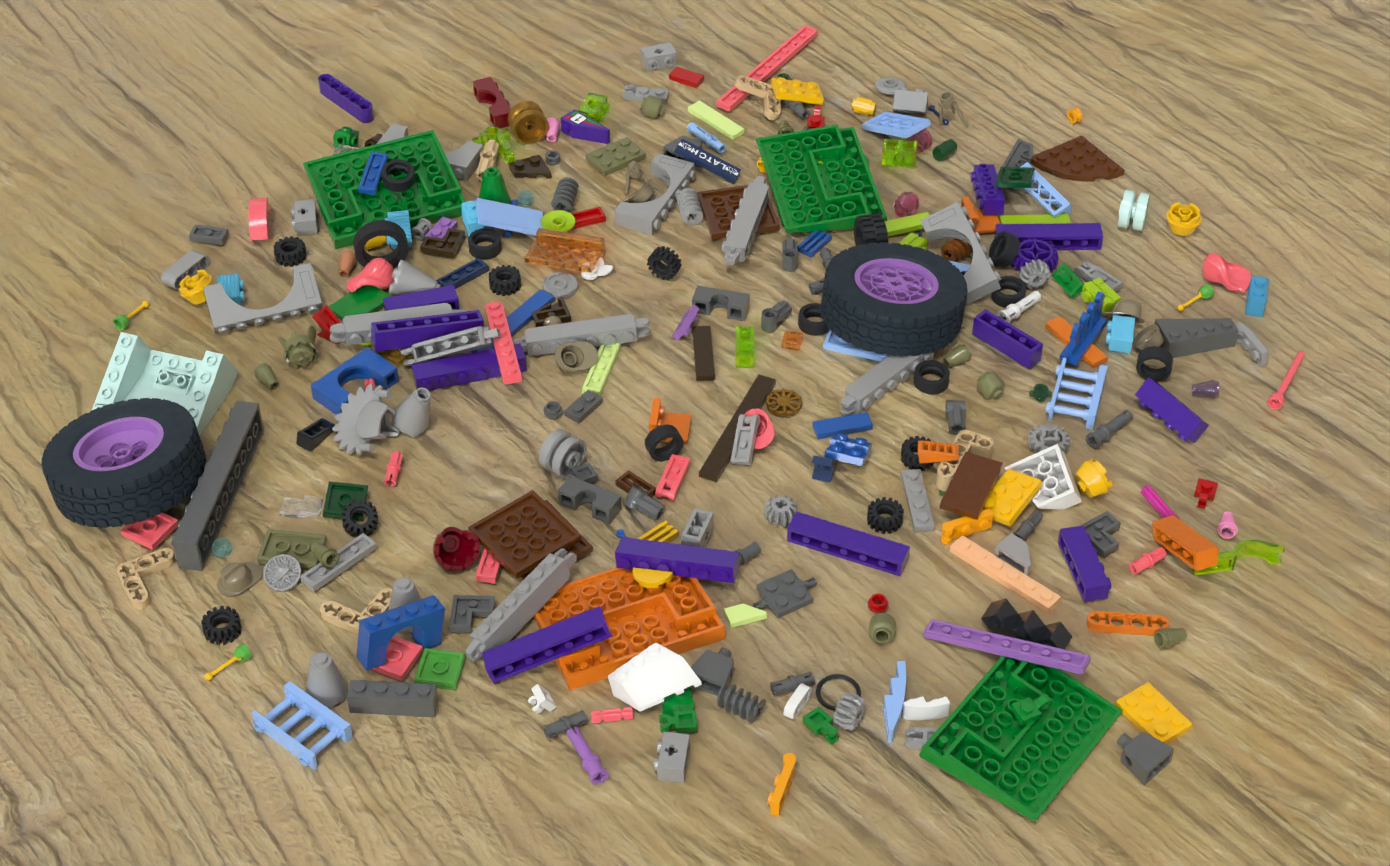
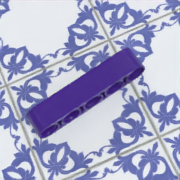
[318,74,374,123]

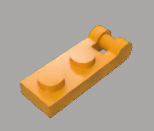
[940,509,994,545]
[767,753,796,816]

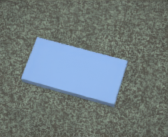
[862,111,931,138]
[475,198,546,237]
[823,329,889,362]

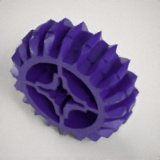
[1012,238,1059,273]

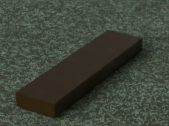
[692,326,715,381]

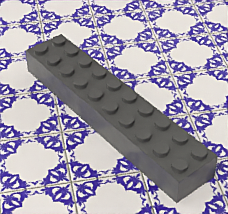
[171,401,264,571]

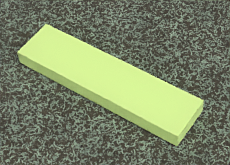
[688,100,745,140]
[582,343,621,396]

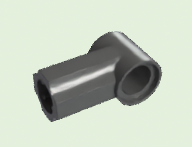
[782,238,798,272]
[761,300,792,332]
[945,400,966,435]
[623,485,665,520]

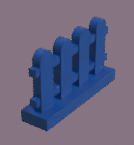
[1059,292,1107,366]

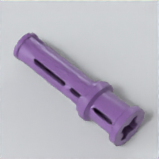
[567,727,609,785]

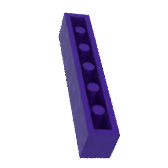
[994,223,1103,250]
[371,310,484,351]
[411,343,527,391]
[787,512,910,577]
[615,537,740,583]
[482,606,612,684]

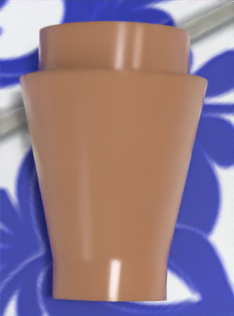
[338,250,357,277]

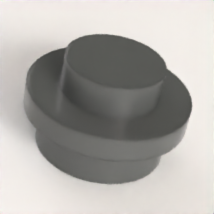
[544,401,563,418]

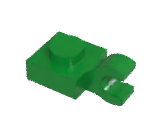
[1010,694,1051,726]
[802,707,838,744]

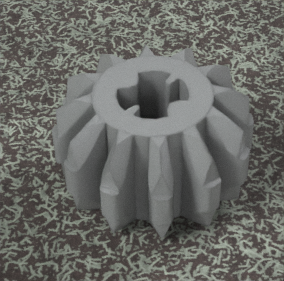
[1019,259,1051,289]
[764,494,798,527]
[833,692,865,731]

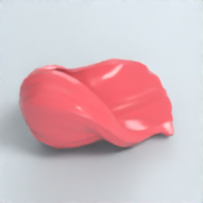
[1202,253,1251,293]
[346,258,395,292]

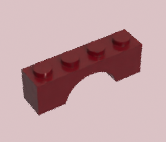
[473,77,511,130]

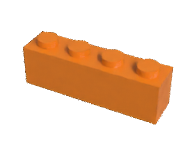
[1152,515,1219,571]

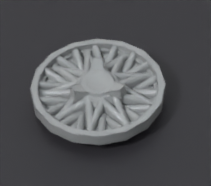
[875,77,905,94]
[263,554,302,592]

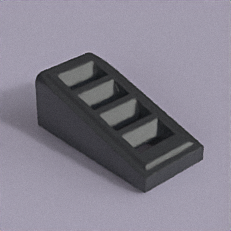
[296,418,335,451]

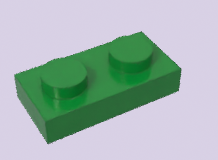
[1052,263,1084,299]

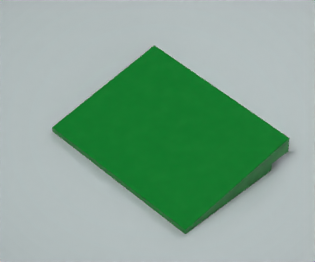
[756,124,887,233]
[303,130,465,250]
[919,656,1122,822]

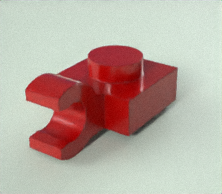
[807,106,825,130]
[1194,478,1218,509]

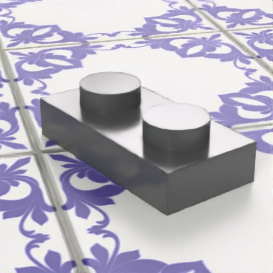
[189,224,229,245]
[564,390,603,424]

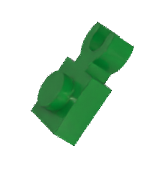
[659,710,697,733]

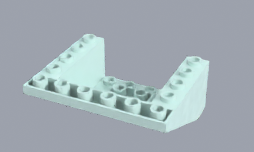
[92,332,238,436]

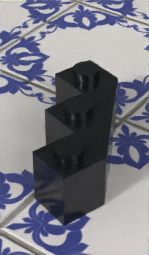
[981,598,1072,650]

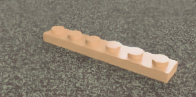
[949,535,1061,613]

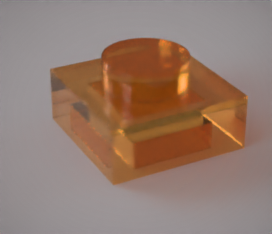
[781,330,803,350]

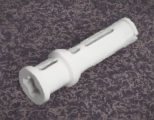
[996,291,1041,323]

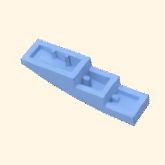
[883,661,906,743]

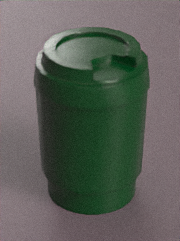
[932,139,957,161]

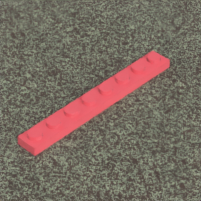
[484,302,522,385]

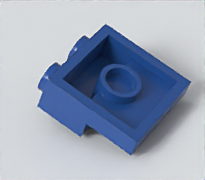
[824,433,872,466]

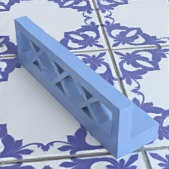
[1021,162,1071,218]

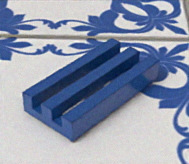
[798,230,832,258]

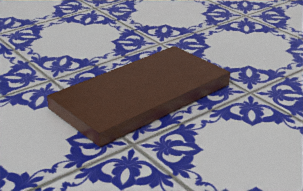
[940,452,1003,520]

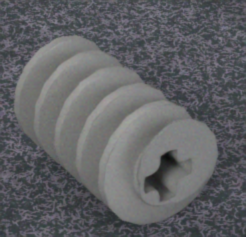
[676,188,703,225]

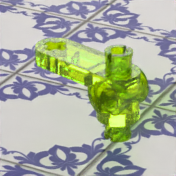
[472,126,515,164]

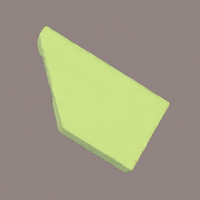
[724,603,767,628]

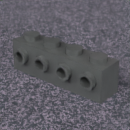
[347,680,438,717]

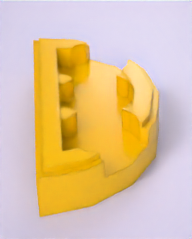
[633,568,673,588]

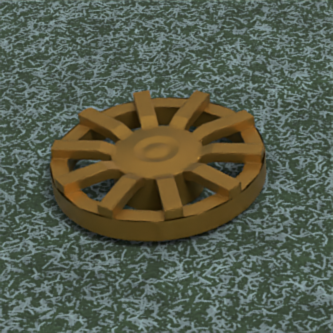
[766,388,802,417]

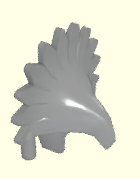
[332,384,400,455]

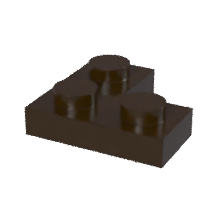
[420,228,465,258]

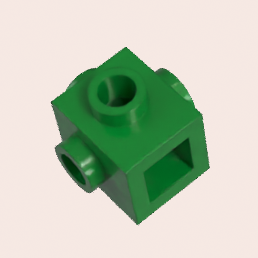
[333,127,359,152]

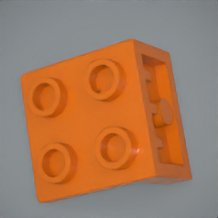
[961,196,1000,234]
[649,398,691,443]

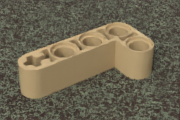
[935,430,994,491]

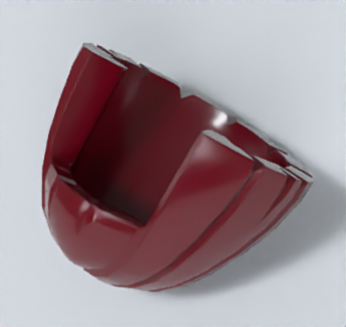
[433,527,480,571]

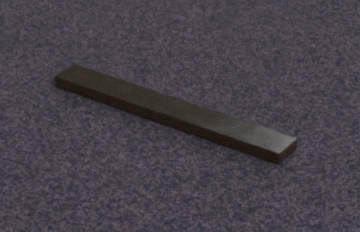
[699,374,776,482]

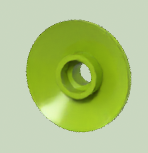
[541,210,575,234]

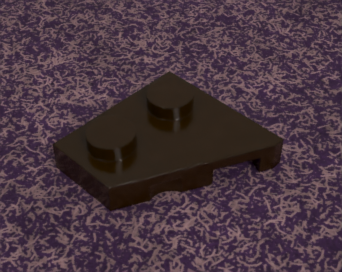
[509,155,552,179]
[532,297,571,327]

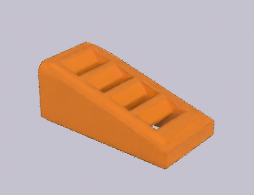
[918,441,959,463]

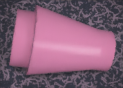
[546,117,560,142]
[1217,511,1238,539]

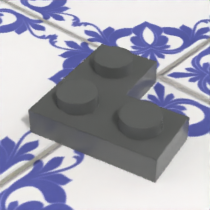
[1081,511,1121,557]
[449,595,495,633]

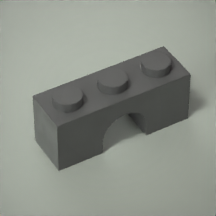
[692,285,750,322]
[558,476,622,525]

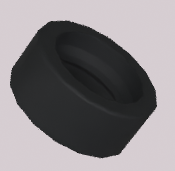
[382,159,415,192]
[468,228,502,260]
[989,231,1020,267]
[991,276,1026,308]
[798,303,829,336]
[1136,346,1173,382]
[914,360,950,394]
[645,424,684,462]

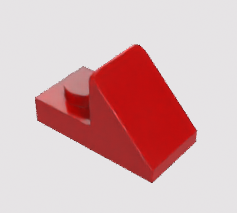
[311,305,341,344]

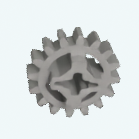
[1027,423,1070,454]

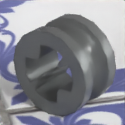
[545,150,560,166]

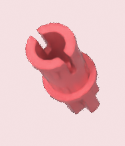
[384,451,403,487]
[1129,547,1167,575]

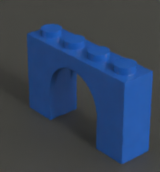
[311,347,399,415]
[356,595,445,671]

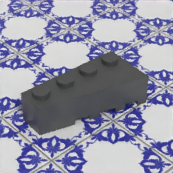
[1154,318,1238,358]

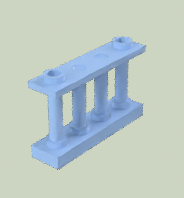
[1046,358,1108,430]
[252,681,353,770]

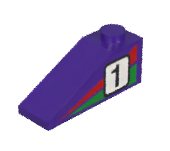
[560,109,610,144]

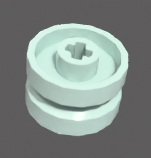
[1118,189,1150,231]

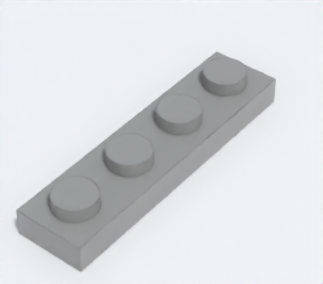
[901,469,934,533]
[300,533,377,592]

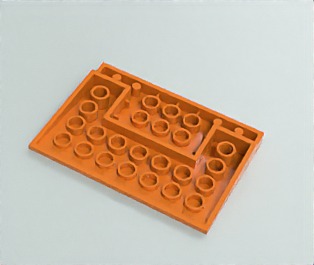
[533,568,726,691]

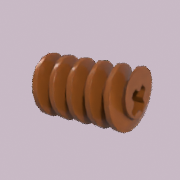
[941,238,980,262]

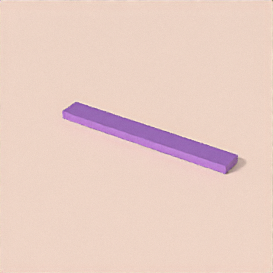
[923,619,1091,675]

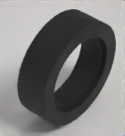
[353,220,409,268]

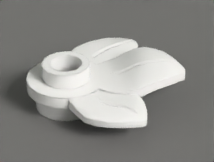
[578,257,613,280]

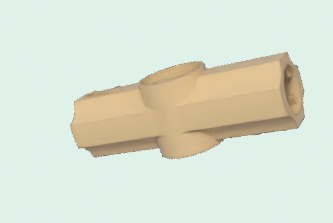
[476,140,500,182]

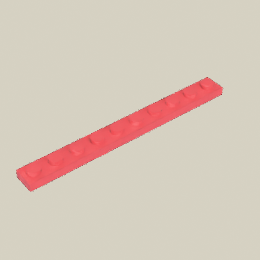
[716,25,818,112]

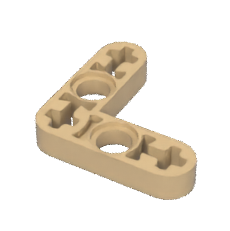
[735,75,781,121]
[116,548,176,610]
[320,588,392,635]

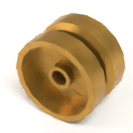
[508,101,549,144]

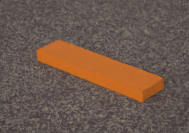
[1045,316,1108,368]

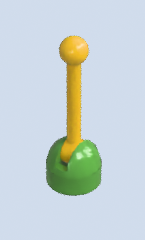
[1177,284,1214,312]
[113,301,149,331]
[204,643,253,681]

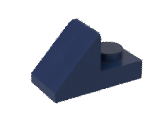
[812,455,838,482]

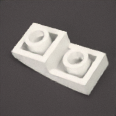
[902,696,950,721]

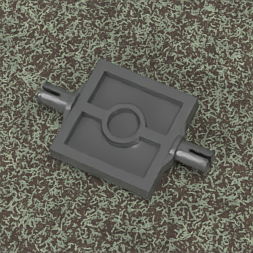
[752,569,817,619]

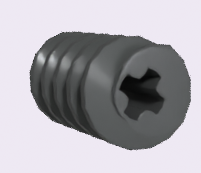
[551,177,579,213]
[717,681,766,723]

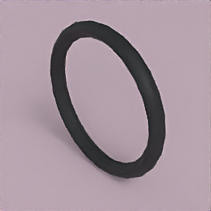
[816,674,861,710]

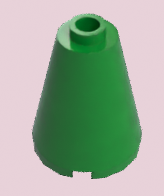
[478,167,511,205]

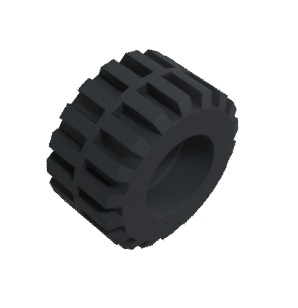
[854,213,888,247]

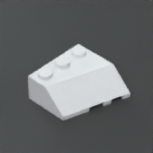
[1004,444,1082,510]
[608,642,702,711]

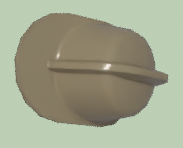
[618,179,656,205]
[1101,299,1145,323]
[1133,324,1164,350]
[555,341,598,372]
[217,562,263,597]

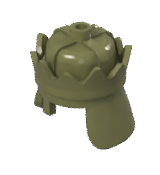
[278,325,318,368]

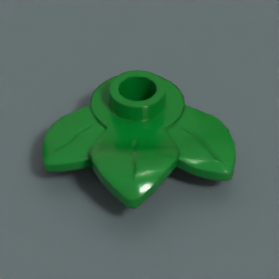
[661,687,695,716]

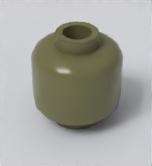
[640,95,665,119]
[977,371,1005,399]
[869,613,896,644]

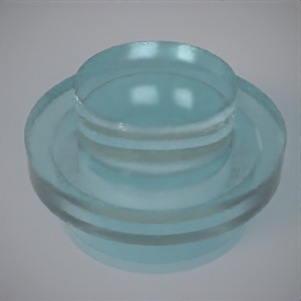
[517,191,534,206]
[211,538,232,557]

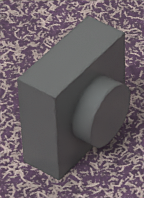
[572,463,598,483]

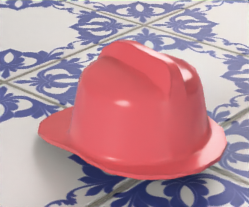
[745,409,775,449]

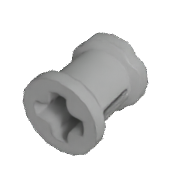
[411,218,432,241]

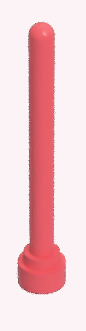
[1267,351,1305,410]

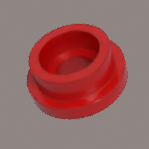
[868,594,889,613]

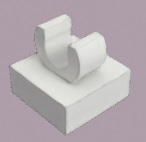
[528,684,557,714]

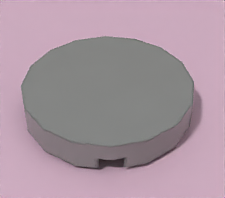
[542,272,578,300]

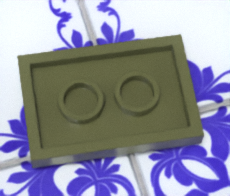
[586,137,646,177]
[257,529,327,569]

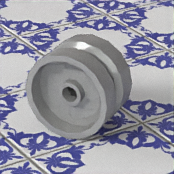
[538,429,587,479]

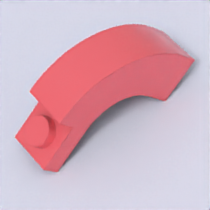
[248,197,271,240]

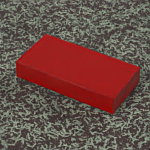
[669,66,704,88]
[571,207,606,229]

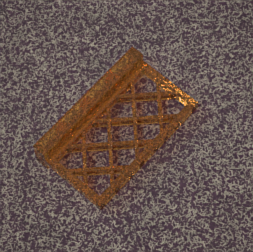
[524,228,606,273]

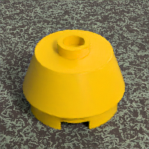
[1167,202,1202,236]
[178,270,213,305]
[1074,458,1113,498]

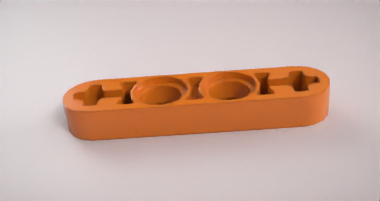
[1086,611,1169,636]

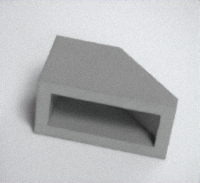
[995,533,1031,576]

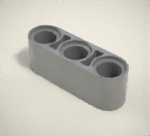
[161,250,210,290]

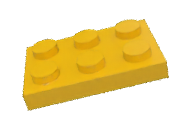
[770,77,824,105]
[982,468,1042,527]
[1115,682,1193,744]

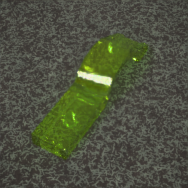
[1191,540,1285,576]

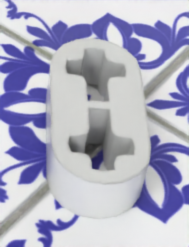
[783,683,812,720]

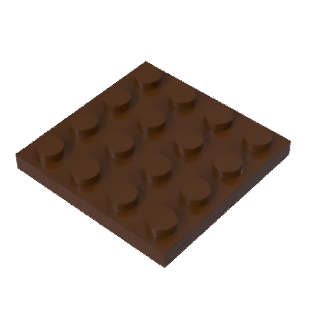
[697,185,780,240]
[468,490,581,579]

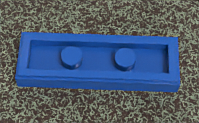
[358,151,388,195]
[812,412,873,439]

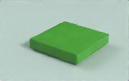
[414,648,466,691]

